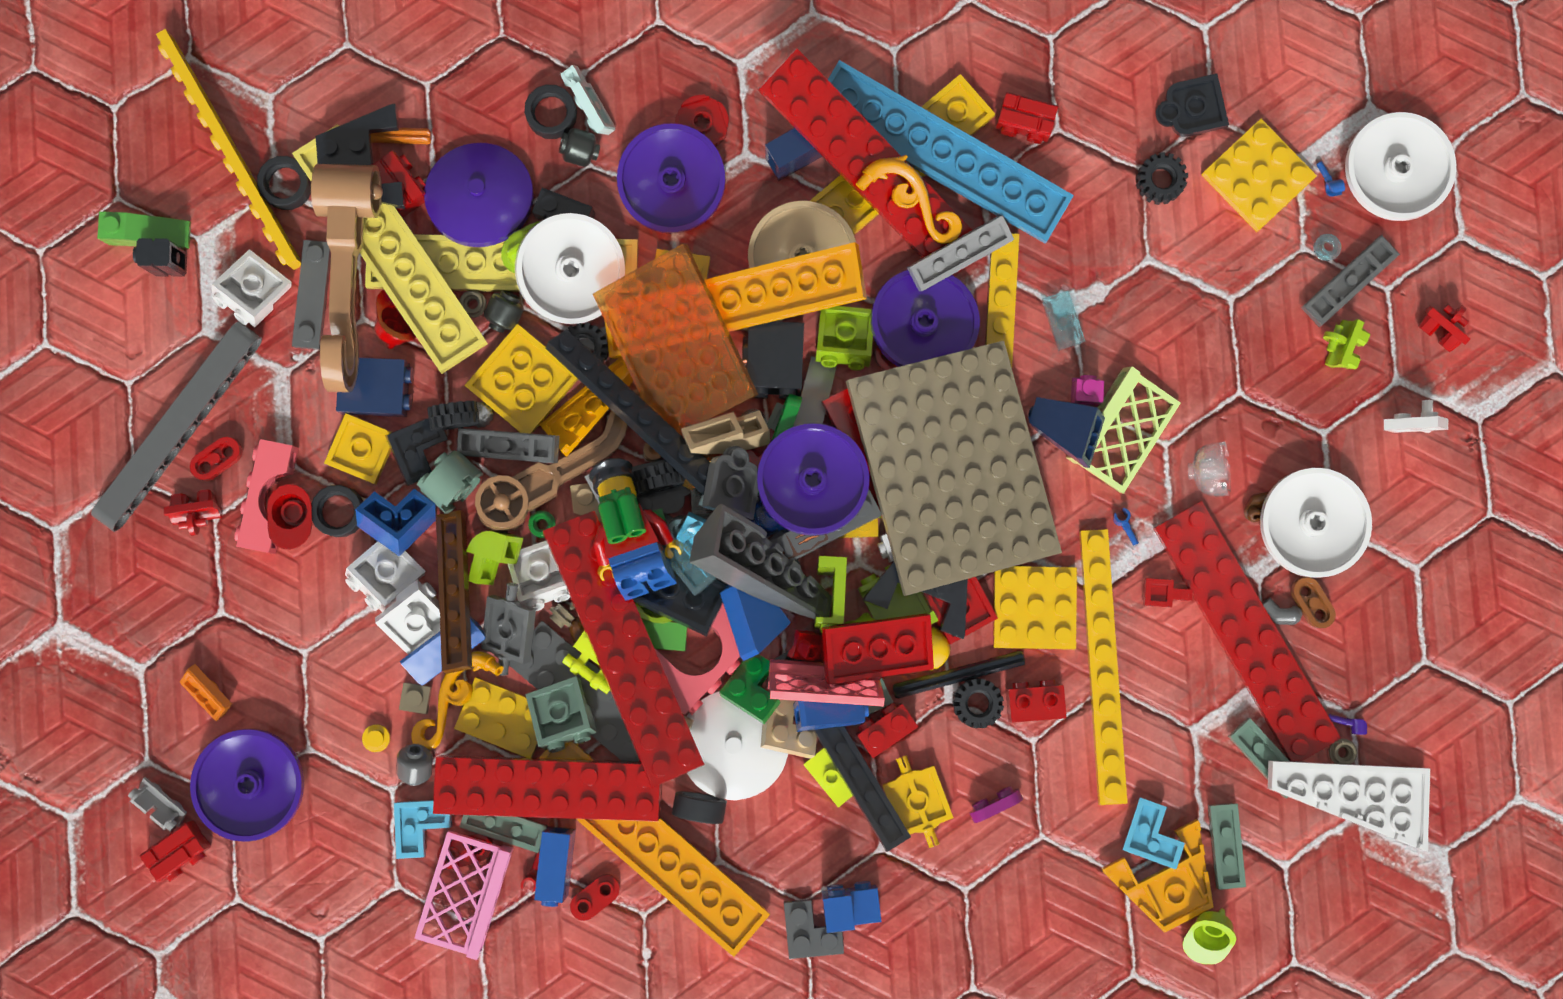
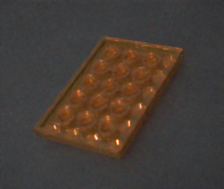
[593,244,758,434]

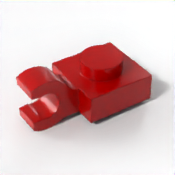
[1143,578,1193,608]

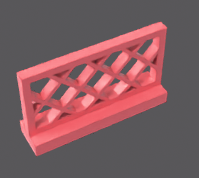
[768,659,885,706]

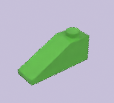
[97,211,191,249]

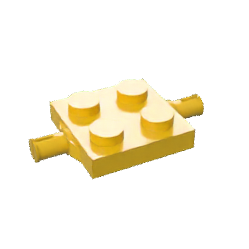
[882,755,953,848]

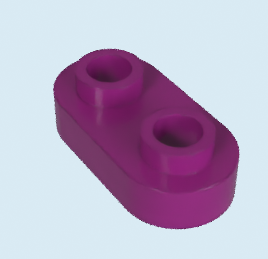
[969,786,1023,823]

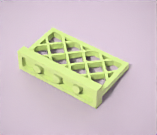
[1066,366,1180,493]

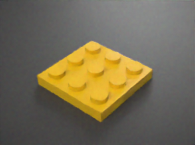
[1201,119,1317,232]
[465,324,579,434]
[993,566,1077,649]

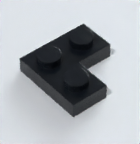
[385,417,448,486]

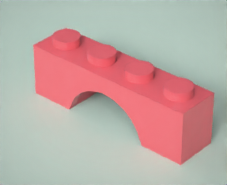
[235,439,299,554]

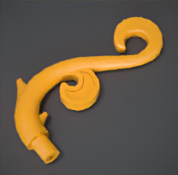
[856,155,962,244]
[411,651,503,751]

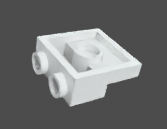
[212,249,291,327]
[345,541,426,612]
[508,541,570,611]
[375,580,440,655]

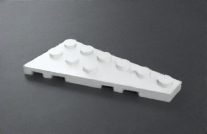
[1268,761,1430,852]

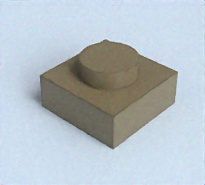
[399,682,432,714]

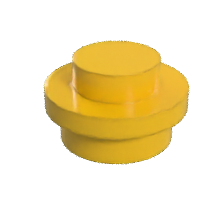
[362,724,390,752]

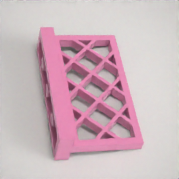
[415,831,513,960]

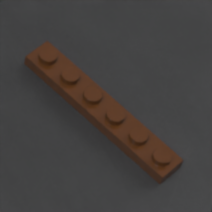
[436,510,472,674]

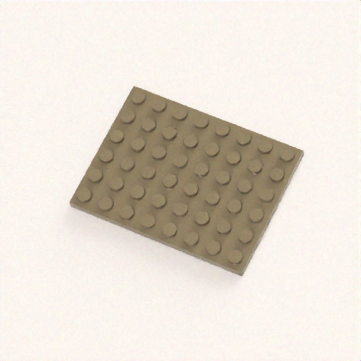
[846,341,1062,596]

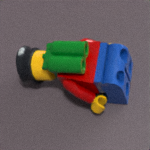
[589,458,684,601]

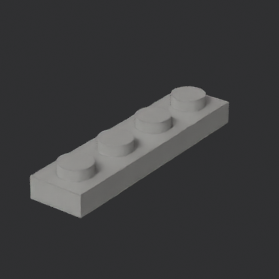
[907,215,1014,291]

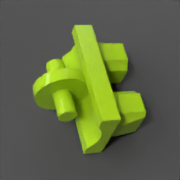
[1323,319,1370,369]

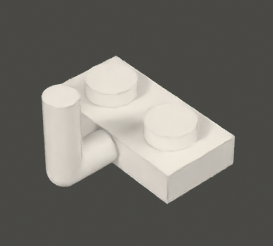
[1384,400,1448,433]

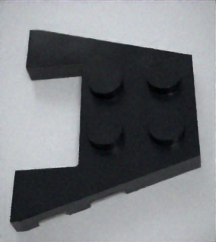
[315,104,406,209]
[863,561,968,639]

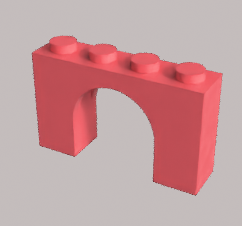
[655,604,741,715]

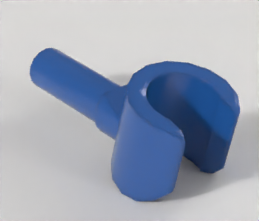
[1316,161,1345,197]
[1113,508,1139,546]

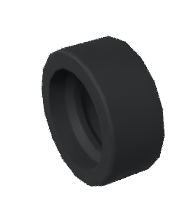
[524,84,577,139]
[257,156,311,210]
[311,485,364,537]
[672,791,727,824]

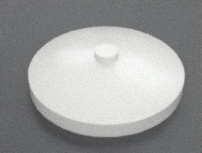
[1345,112,1456,221]
[515,213,625,324]
[1260,468,1372,578]
[687,691,788,800]

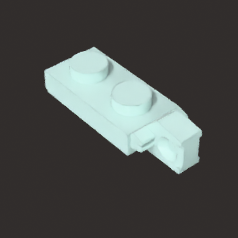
[561,65,616,135]

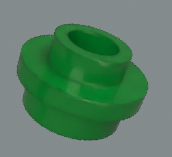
[528,511,556,538]

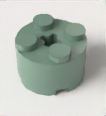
[417,450,483,514]

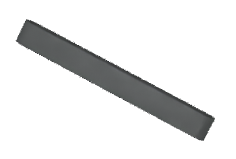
[91,322,262,532]

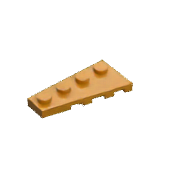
[540,357,639,457]

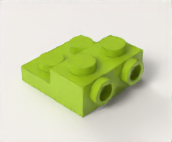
[816,306,873,370]

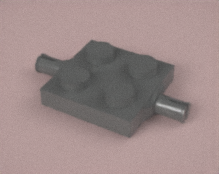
[481,583,536,676]

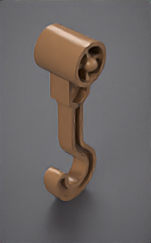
[311,164,383,392]
[475,388,682,533]

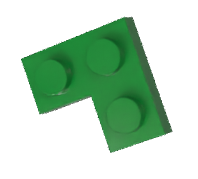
[719,654,780,724]

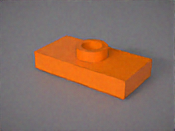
[180,664,232,721]

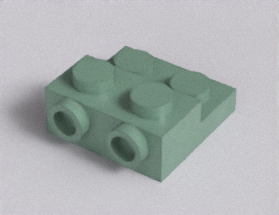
[525,676,597,753]

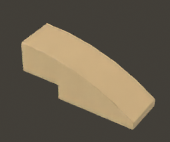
[681,410,770,454]

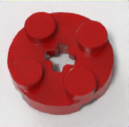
[675,95,729,147]

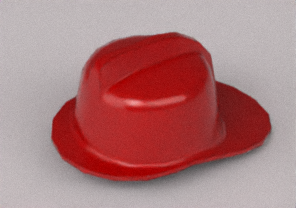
[374,290,416,349]
[267,484,312,550]

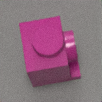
[1071,375,1104,406]

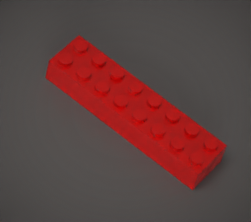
[433,755,661,822]

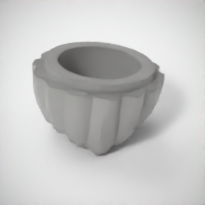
[473,402,494,428]

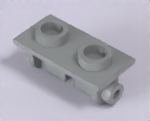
[128,777,187,832]

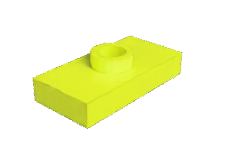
[803,748,852,808]

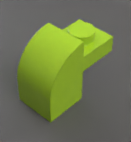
[466,531,523,585]

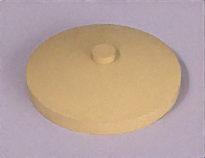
[748,201,856,268]

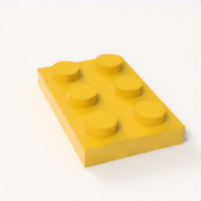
[454,677,538,758]

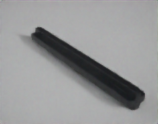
[892,651,1025,699]

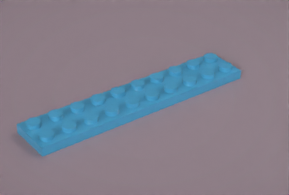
[828,60,1074,244]

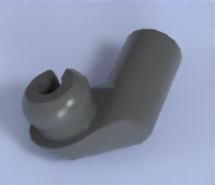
[1262,597,1303,625]

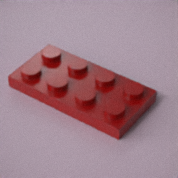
[822,613,934,685]

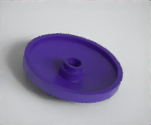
[617,123,726,234]
[424,143,534,247]
[871,270,980,367]
[757,423,869,536]
[190,729,304,842]

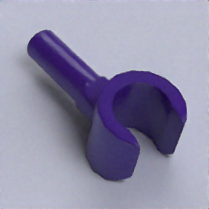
[1328,714,1367,735]

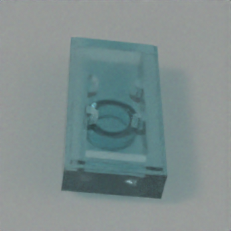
[1042,291,1085,351]

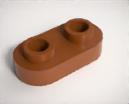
[1291,577,1336,628]

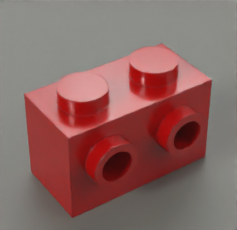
[1005,680,1067,723]
[856,702,918,758]

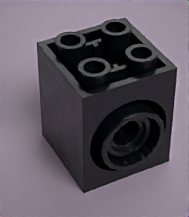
[742,321,804,400]

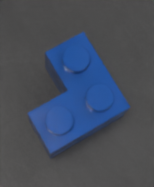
[355,489,436,557]
[821,881,882,933]

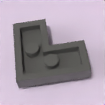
[784,899,844,959]

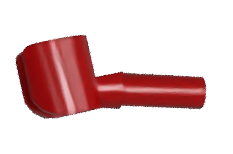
[521,852,540,893]

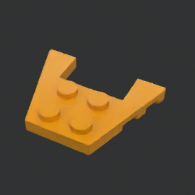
[1101,819,1214,932]

